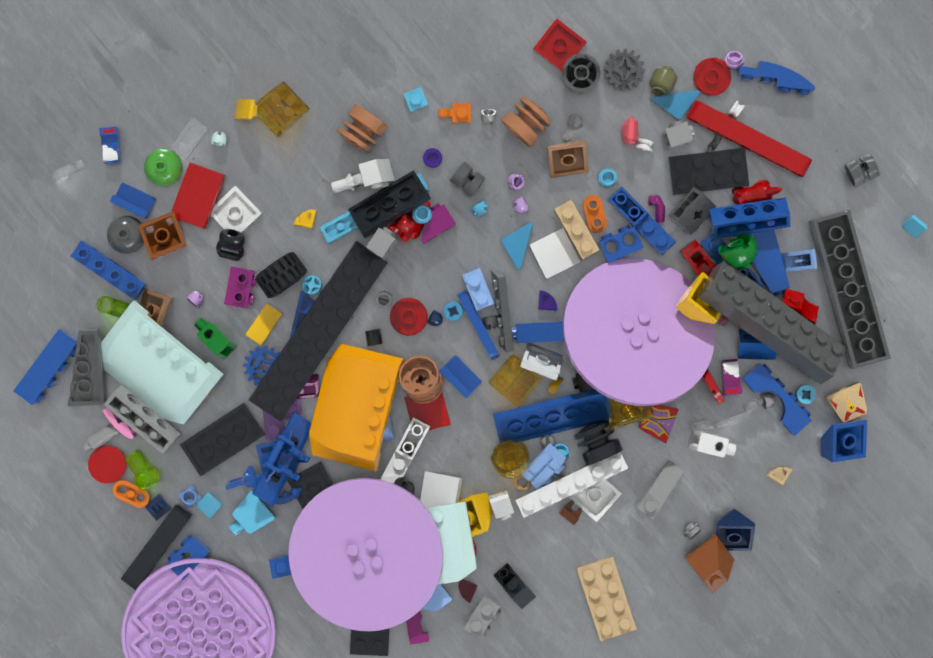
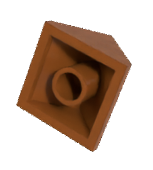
[138,211,187,260]

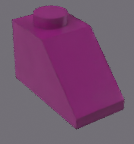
[421,203,456,244]

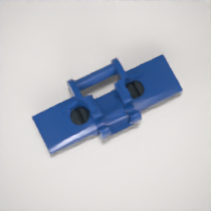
[252,412,311,506]

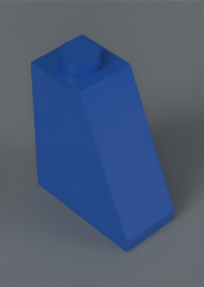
[512,322,564,343]

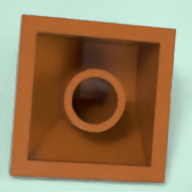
[685,534,734,593]

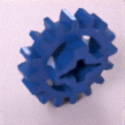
[243,346,280,386]

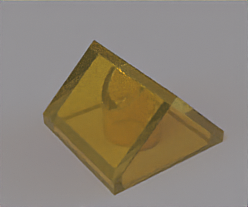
[609,400,655,430]

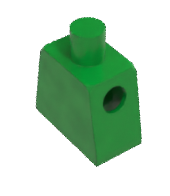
[194,318,238,360]

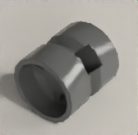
[844,153,880,187]
[450,161,486,198]

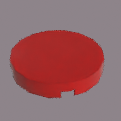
[693,58,731,96]
[390,298,428,336]
[703,368,725,404]
[88,445,127,484]

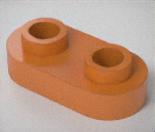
[583,195,607,233]
[113,480,150,508]

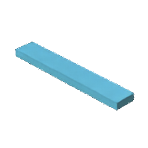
[319,173,429,244]

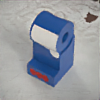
[99,127,121,164]

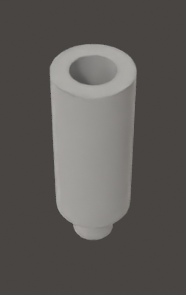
[83,424,121,451]

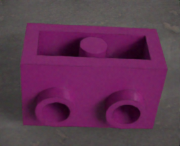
[224,267,257,309]

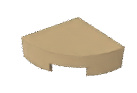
[766,467,793,486]

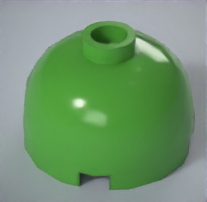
[144,148,183,187]

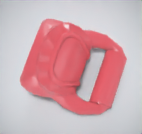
[621,116,639,145]

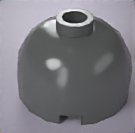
[562,54,601,93]
[107,216,144,254]

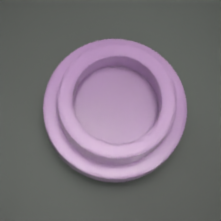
[725,51,744,68]

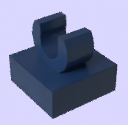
[144,494,172,521]

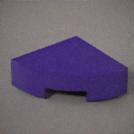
[538,290,557,311]

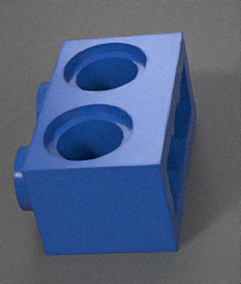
[598,225,644,263]

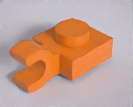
[438,103,471,123]

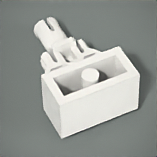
[331,159,395,193]

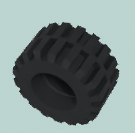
[255,252,307,298]

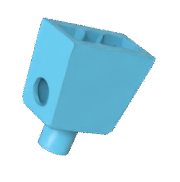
[229,489,277,535]

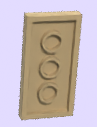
[576,556,637,642]

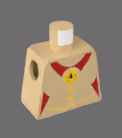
[824,382,868,423]

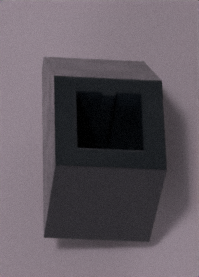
[493,563,536,609]

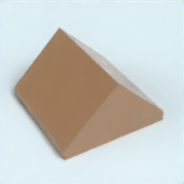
[546,141,589,177]
[140,289,173,328]

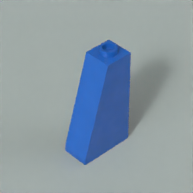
[734,230,790,296]

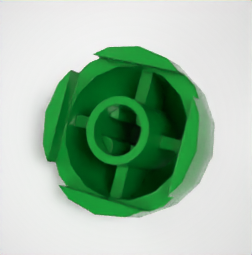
[718,234,758,270]

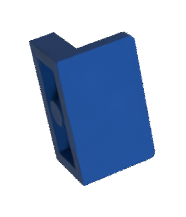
[110,183,156,219]
[737,329,777,360]
[439,355,482,398]

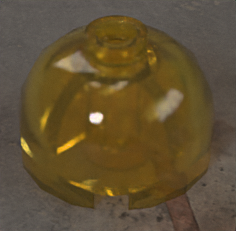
[491,440,530,479]

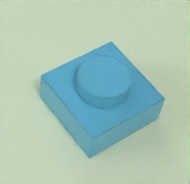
[403,87,428,112]

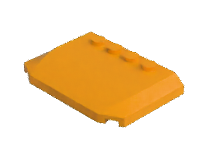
[309,344,406,472]

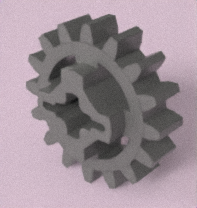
[603,48,645,91]

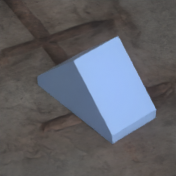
[782,249,817,272]

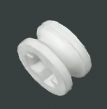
[727,100,745,119]
[636,138,655,152]

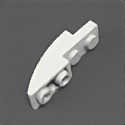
[380,417,430,483]

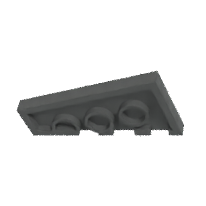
[491,269,514,352]
[67,329,106,406]

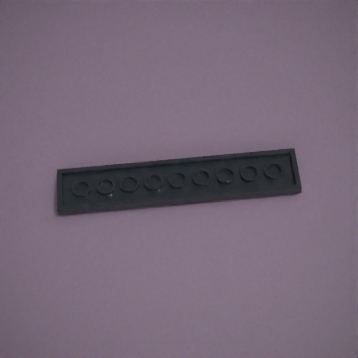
[248,241,388,422]

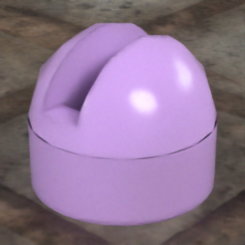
[508,174,525,190]
[513,196,529,213]
[186,291,203,308]

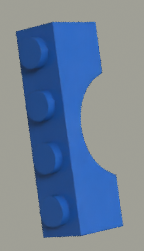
[741,363,812,436]

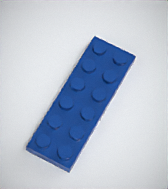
[493,389,612,446]

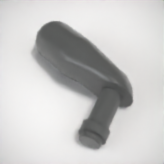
[707,133,722,153]

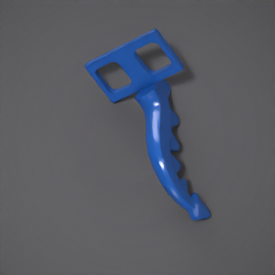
[225,466,302,505]

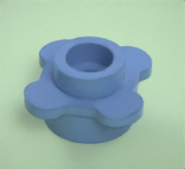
[178,485,201,508]

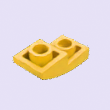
[234,99,257,120]

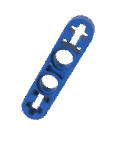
[457,290,500,360]

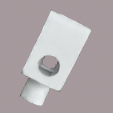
[687,429,736,458]

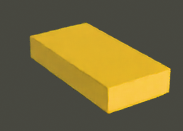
[245,303,283,346]

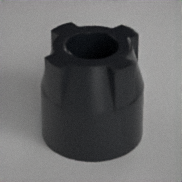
[365,329,383,346]

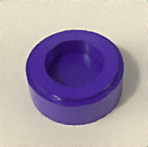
[423,148,442,168]

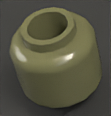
[649,66,677,96]

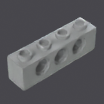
[366,227,397,260]
[104,385,181,454]

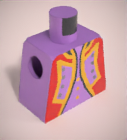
[630,405,679,443]

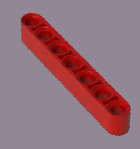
[686,100,812,177]

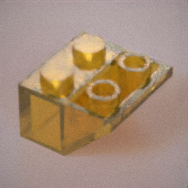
[256,81,310,137]
[488,354,543,408]

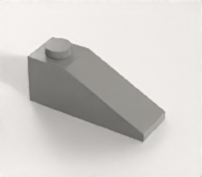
[635,460,684,519]

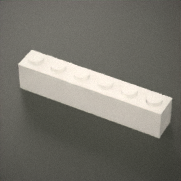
[516,452,628,518]

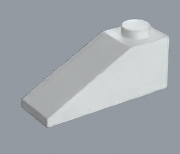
[489,490,514,521]

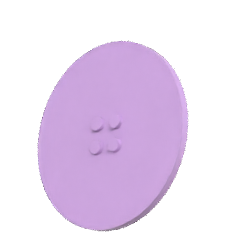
[562,258,715,406]
[289,478,443,631]
[121,558,276,658]

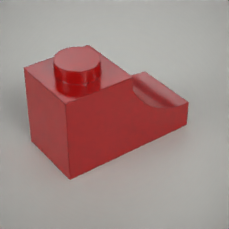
[680,239,715,277]
[780,288,819,325]

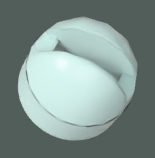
[211,131,227,146]

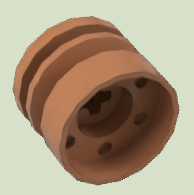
[501,96,552,147]
[336,104,388,153]
[399,356,444,404]

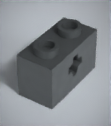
[669,187,716,235]

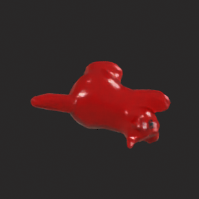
[732,180,782,205]
[388,201,431,242]

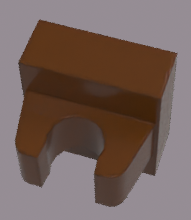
[559,500,582,525]

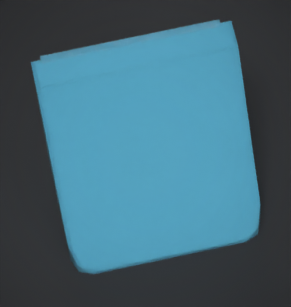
[902,215,928,238]
[196,492,223,519]

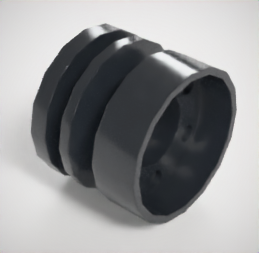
[573,420,623,466]

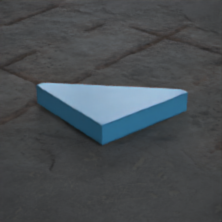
[651,90,700,121]
[501,222,533,270]

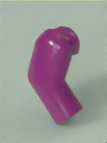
[648,194,665,222]

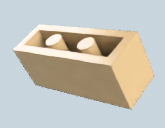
[554,200,599,260]

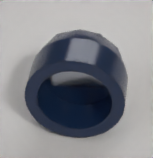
[427,310,443,326]

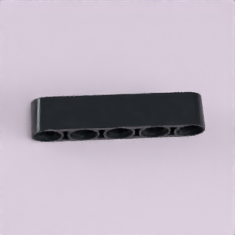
[121,504,192,590]

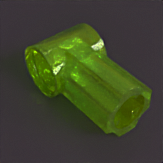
[96,296,130,318]
[124,450,160,490]

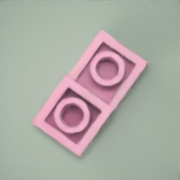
[103,408,137,439]

